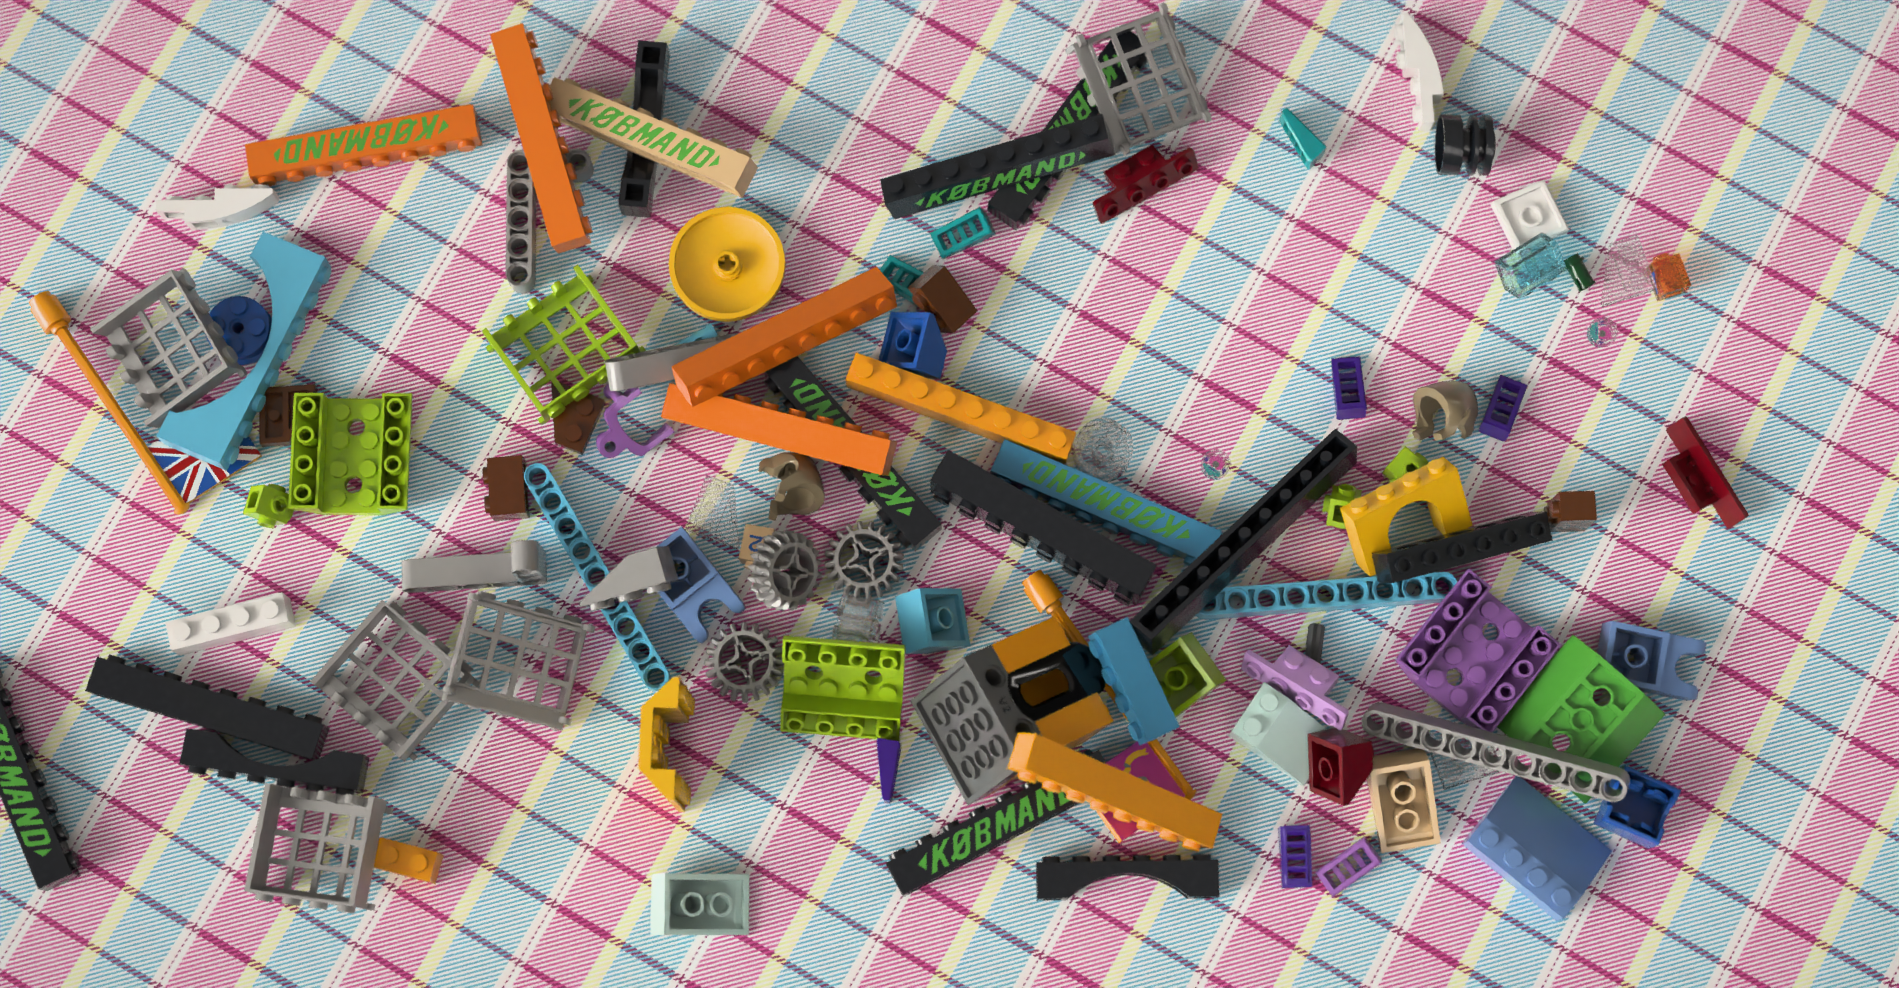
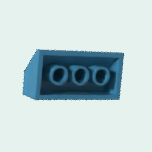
[1088,617,1180,745]

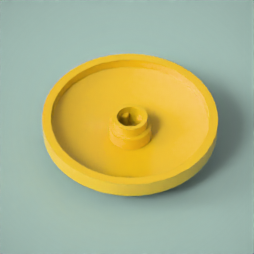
[669,207,785,322]

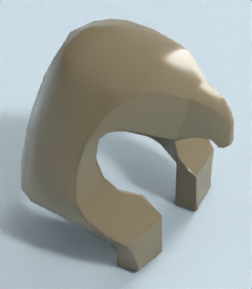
[1412,380,1478,441]
[758,452,825,521]

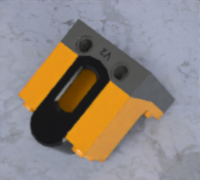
[911,616,1114,805]

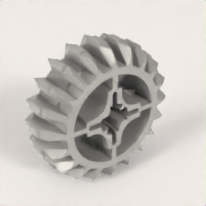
[824,521,904,601]
[747,530,823,611]
[704,622,784,703]

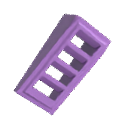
[1315,836,1383,897]

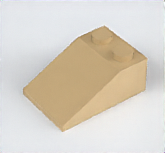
[1367,748,1441,853]

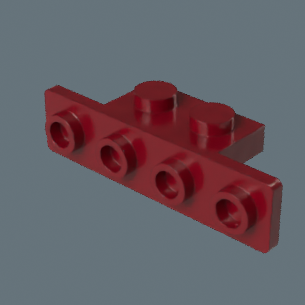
[1092,144,1199,224]
[1662,416,1749,528]

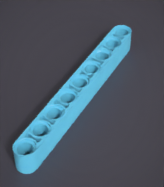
[524,463,671,693]
[1196,572,1457,620]

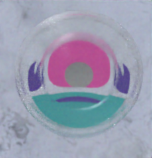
[1587,317,1618,348]
[1201,449,1231,480]

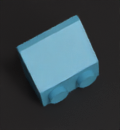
[895,588,971,654]

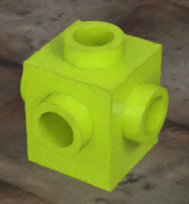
[1382,446,1429,483]
[243,484,294,529]
[1322,484,1362,529]

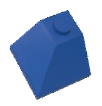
[879,312,947,379]

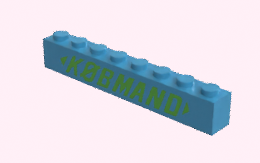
[990,439,1222,566]

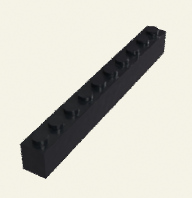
[1130,429,1357,656]

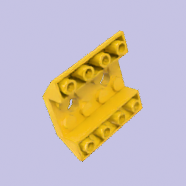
[638,677,695,812]

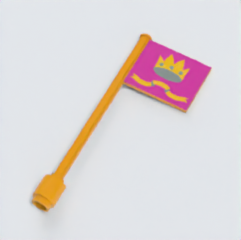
[1022,569,1196,843]

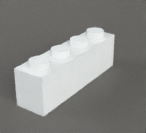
[165,593,296,656]

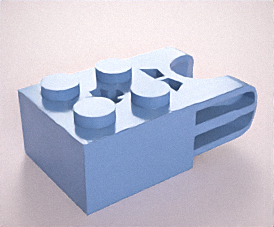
[656,527,746,644]
[1597,621,1707,701]

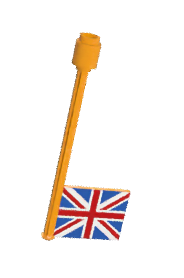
[29,291,262,515]

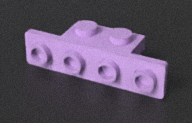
[1241,645,1349,730]

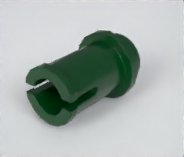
[1563,253,1596,292]

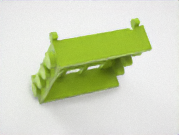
[482,264,646,425]

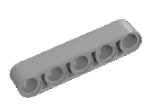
[605,333,739,391]

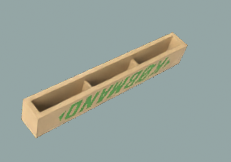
[550,77,758,198]

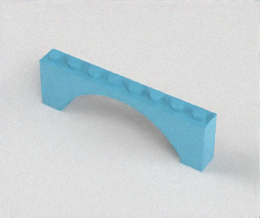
[156,232,331,471]

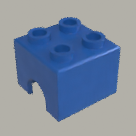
[1593,765,1681,849]

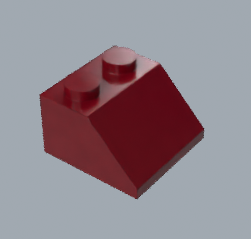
[1308,728,1374,806]

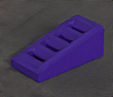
[1331,356,1367,420]
[1478,375,1528,441]
[877,738,902,804]
[1278,825,1312,888]

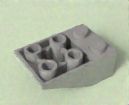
[579,546,679,611]

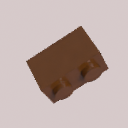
[908,265,978,333]
[482,455,530,521]
[1544,491,1597,532]

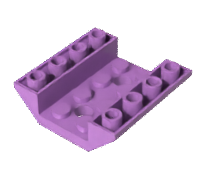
[1395,568,1562,732]

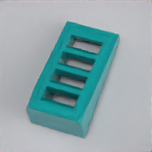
[1279,108,1326,170]
[930,207,996,259]
[880,255,924,306]

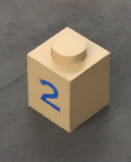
[739,524,775,570]

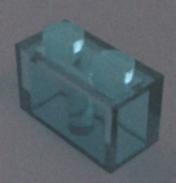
[1494,233,1567,299]

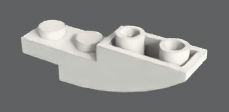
[1394,14,1444,132]
[156,184,279,230]

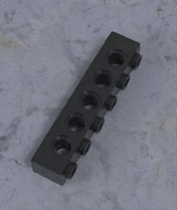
[1372,512,1553,583]

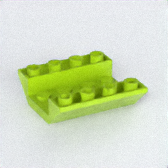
[288,393,413,515]
[780,635,906,741]

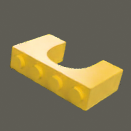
[1340,457,1473,577]

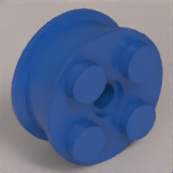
[206,296,272,365]

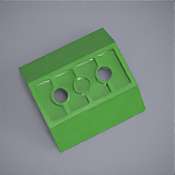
[1497,635,1665,804]

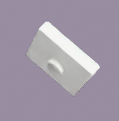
[1491,179,1569,255]

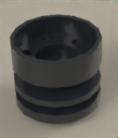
[1435,114,1496,176]

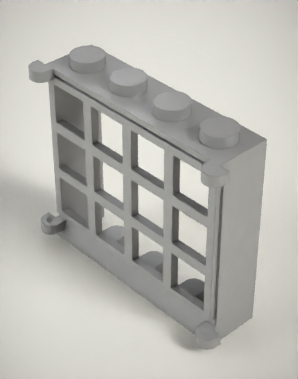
[1065,3,1212,155]
[90,268,247,428]
[441,591,595,731]
[310,600,480,761]
[244,783,394,914]

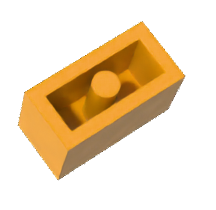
[374,837,444,884]

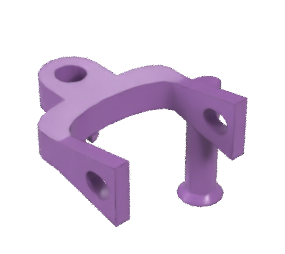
[596,383,675,458]

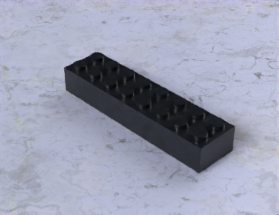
[930,450,1157,606]

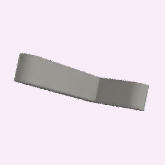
[505,149,594,294]
[401,540,547,593]

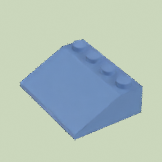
[1461,776,1612,921]

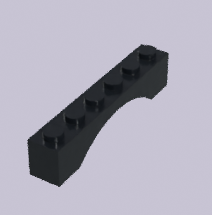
[618,40,670,218]
[179,728,369,795]
[1036,854,1219,901]

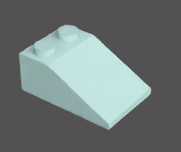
[1228,682,1327,786]
[651,873,749,935]

